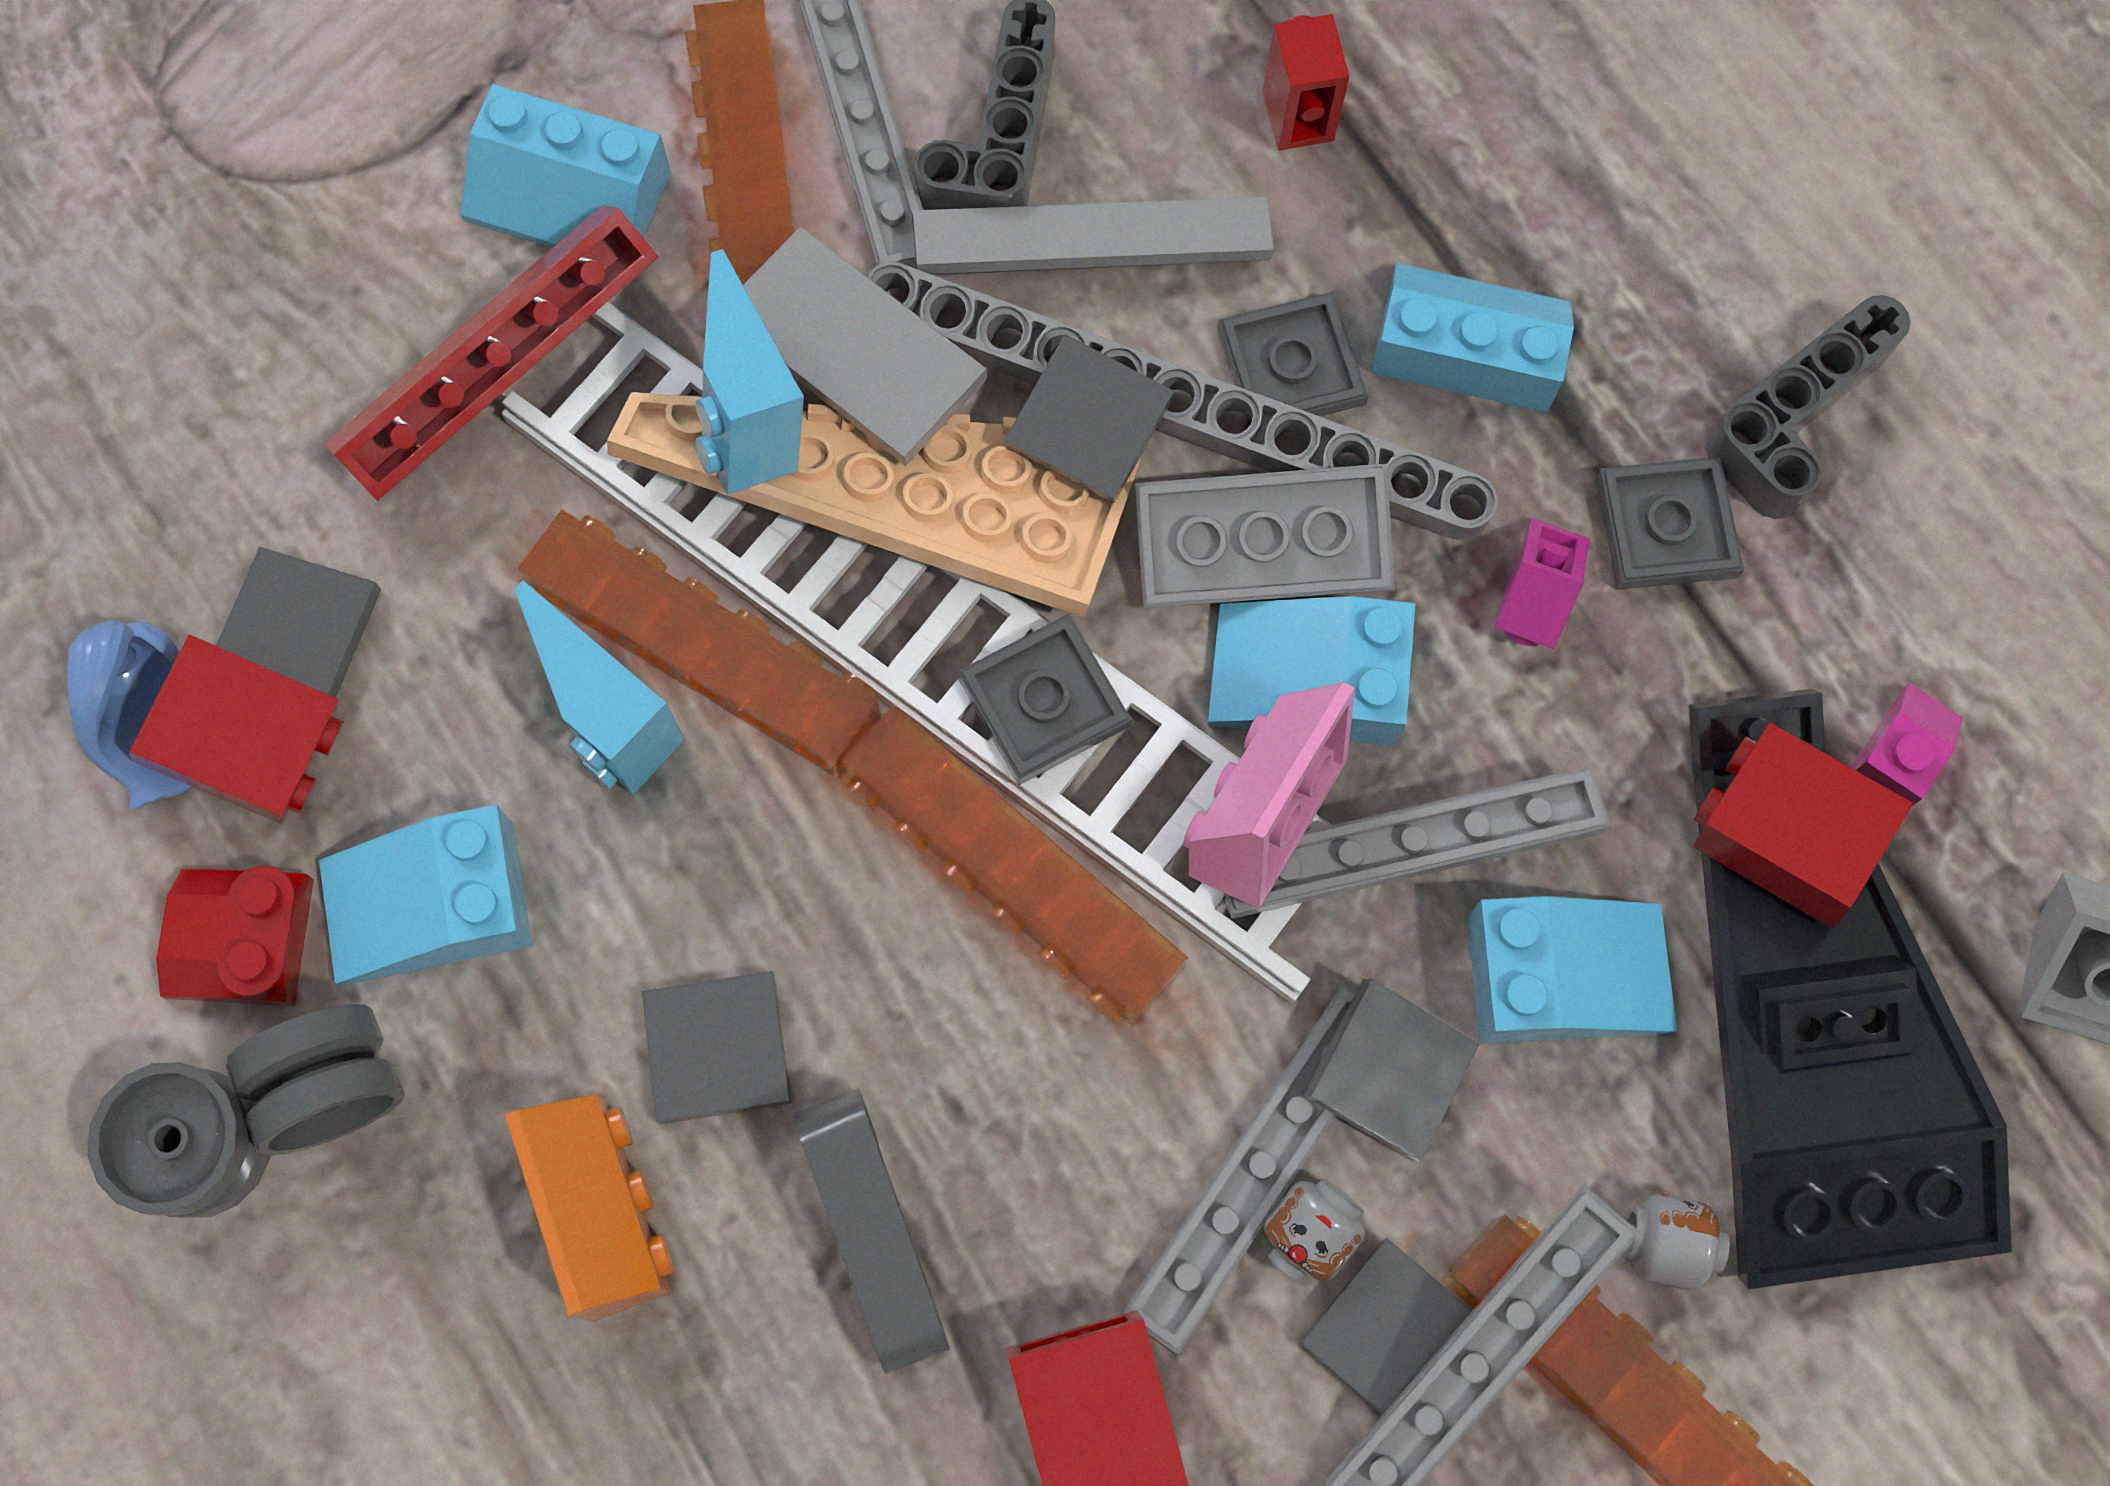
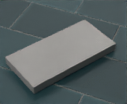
[743,226,987,466]
[1135,463,1395,609]

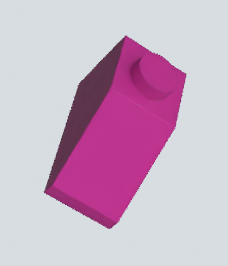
[1495,517,1590,649]
[1850,682,1963,806]

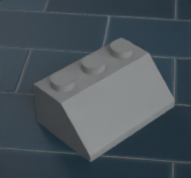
[2018,872,2110,1044]

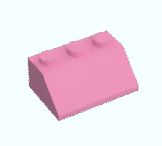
[1183,682,1355,909]

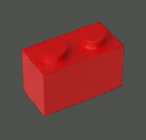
[1262,14,1350,151]

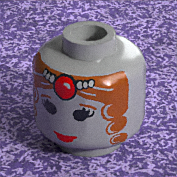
[1264,1178,1365,1282]
[1622,1194,1730,1290]

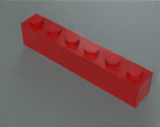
[324,205,659,501]

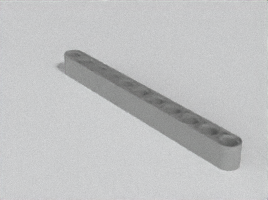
[867,262,1498,541]

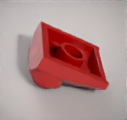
[156,866,314,1007]

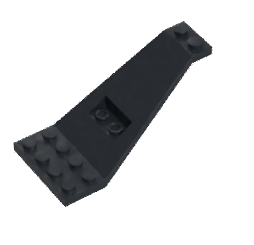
[1689,689,2012,1289]

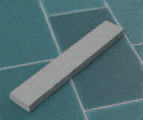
[798,0,923,269]
[912,197,1274,274]
[1224,766,1610,919]
[1122,984,1356,1355]
[1321,1183,1640,1486]

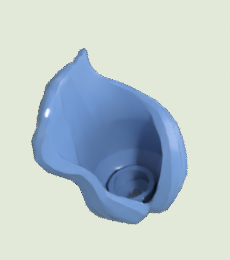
[66,619,194,809]

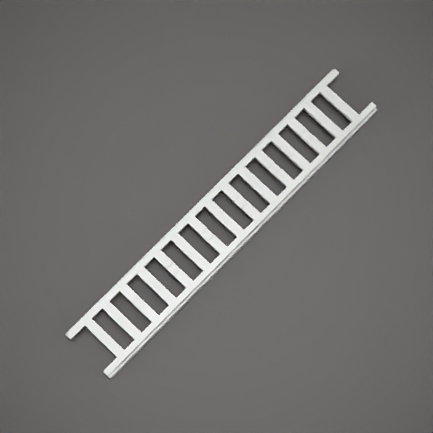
[502,302,1380,1005]

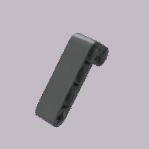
[915,0,1055,210]
[1706,295,1911,519]
[796,1088,950,1374]

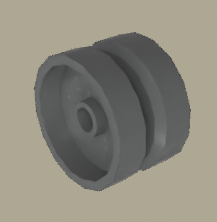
[226,1004,405,1156]
[88,1062,271,1218]

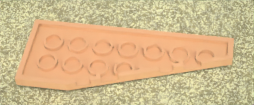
[607,392,1141,618]

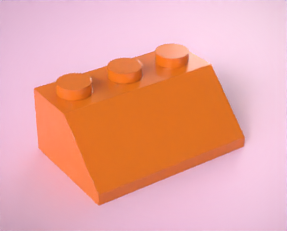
[504,1094,675,1322]

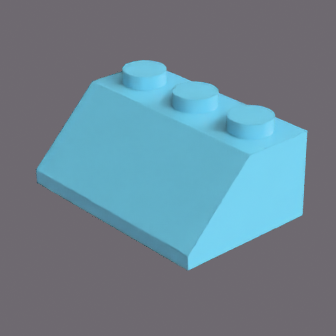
[461,83,671,248]
[1371,263,1574,413]

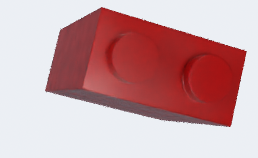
[129,634,344,824]
[1693,723,1914,929]
[1006,1310,1189,1486]

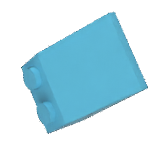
[695,249,804,495]
[514,580,685,795]
[1207,596,1415,746]
[319,804,532,986]
[1467,896,1677,1044]

